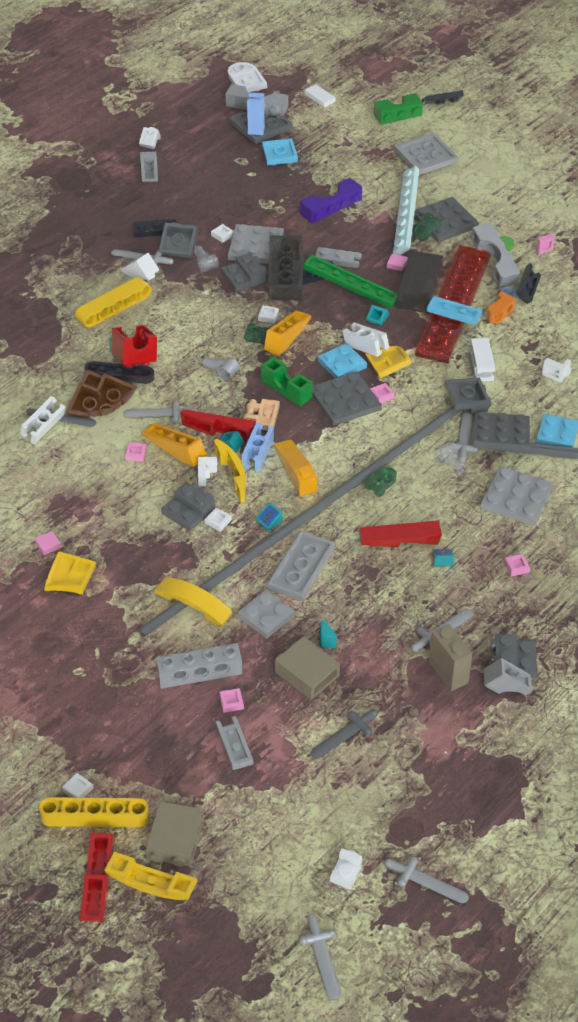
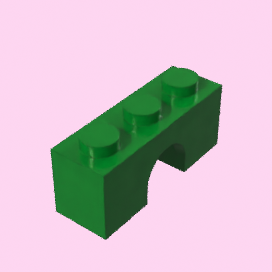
[374,93,423,125]
[261,357,313,406]

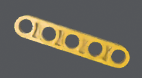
[75,277,152,328]
[39,797,150,828]

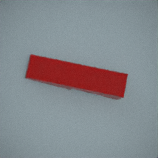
[181,409,256,442]
[359,520,442,548]
[80,833,115,922]

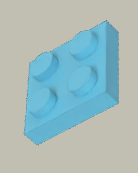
[262,139,298,165]
[318,343,367,378]
[536,414,578,447]

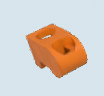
[487,291,516,324]

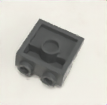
[159,222,199,258]
[221,253,267,292]
[445,377,491,414]
[161,482,215,531]
[490,634,537,678]

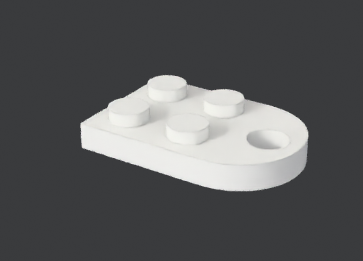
[228,62,267,92]

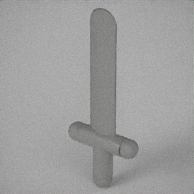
[111,249,173,265]
[123,401,195,423]
[449,412,478,463]
[411,609,473,652]
[385,857,469,903]
[299,914,341,1000]

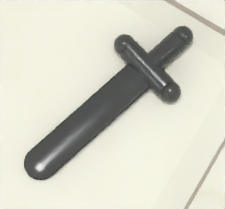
[26,408,96,427]
[311,709,378,759]

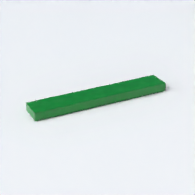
[303,254,399,309]

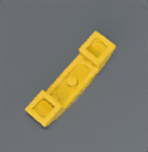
[214,439,246,503]
[154,577,232,627]
[104,852,198,900]

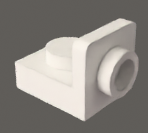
[139,127,161,149]
[542,358,572,383]
[198,457,217,486]
[330,848,362,890]

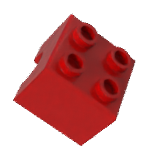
[112,325,157,367]

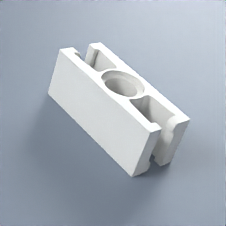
[343,323,389,357]
[470,338,495,381]
[20,396,65,445]

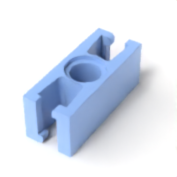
[247,93,265,135]
[242,423,274,472]

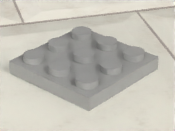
[394,133,458,175]
[228,224,284,265]
[480,466,554,526]

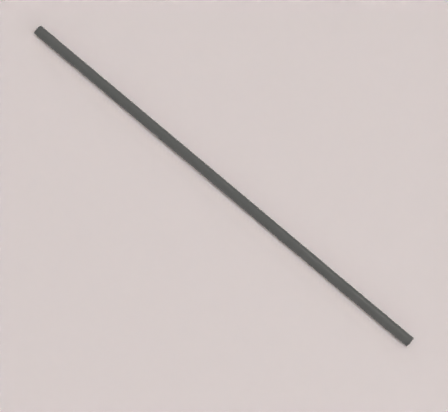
[138,406,462,637]

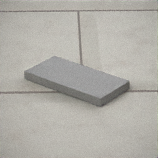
[267,530,336,602]

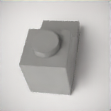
[140,152,158,182]
[484,658,532,695]

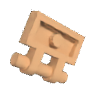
[243,399,280,431]

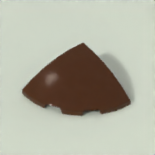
[66,370,137,417]

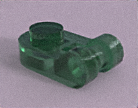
[414,212,442,241]
[244,323,270,344]
[364,467,397,497]

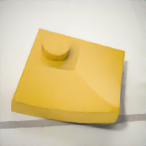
[365,346,412,379]
[45,551,96,595]

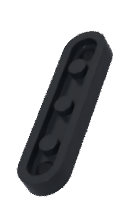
[84,361,155,384]

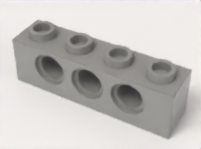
[156,643,242,689]

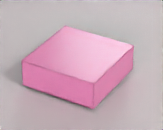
[536,234,555,254]
[387,253,408,272]
[370,383,395,403]
[125,442,147,462]
[34,531,61,555]
[504,554,530,576]
[219,688,244,713]

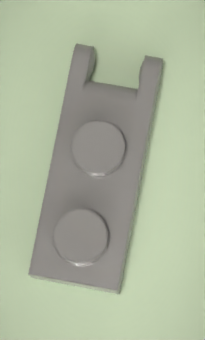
[316,247,362,268]
[215,716,253,770]

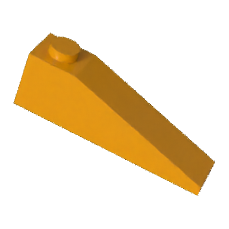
[264,310,311,355]
[141,423,207,467]
[274,439,317,497]

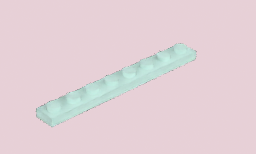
[393,166,419,255]

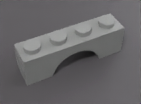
[226,84,288,117]
[470,222,520,288]

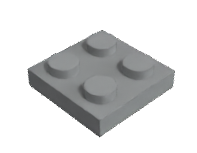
[238,590,295,639]

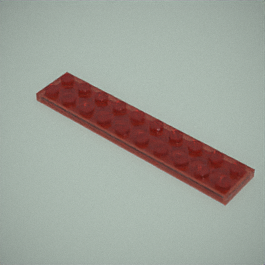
[415,245,491,364]

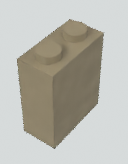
[429,624,473,691]
[275,636,340,700]
[146,801,204,867]

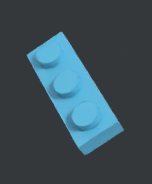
[427,296,482,326]

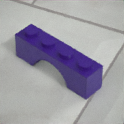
[300,178,362,224]

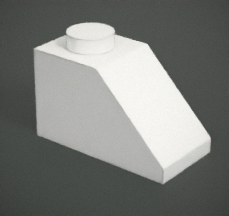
[121,253,159,282]

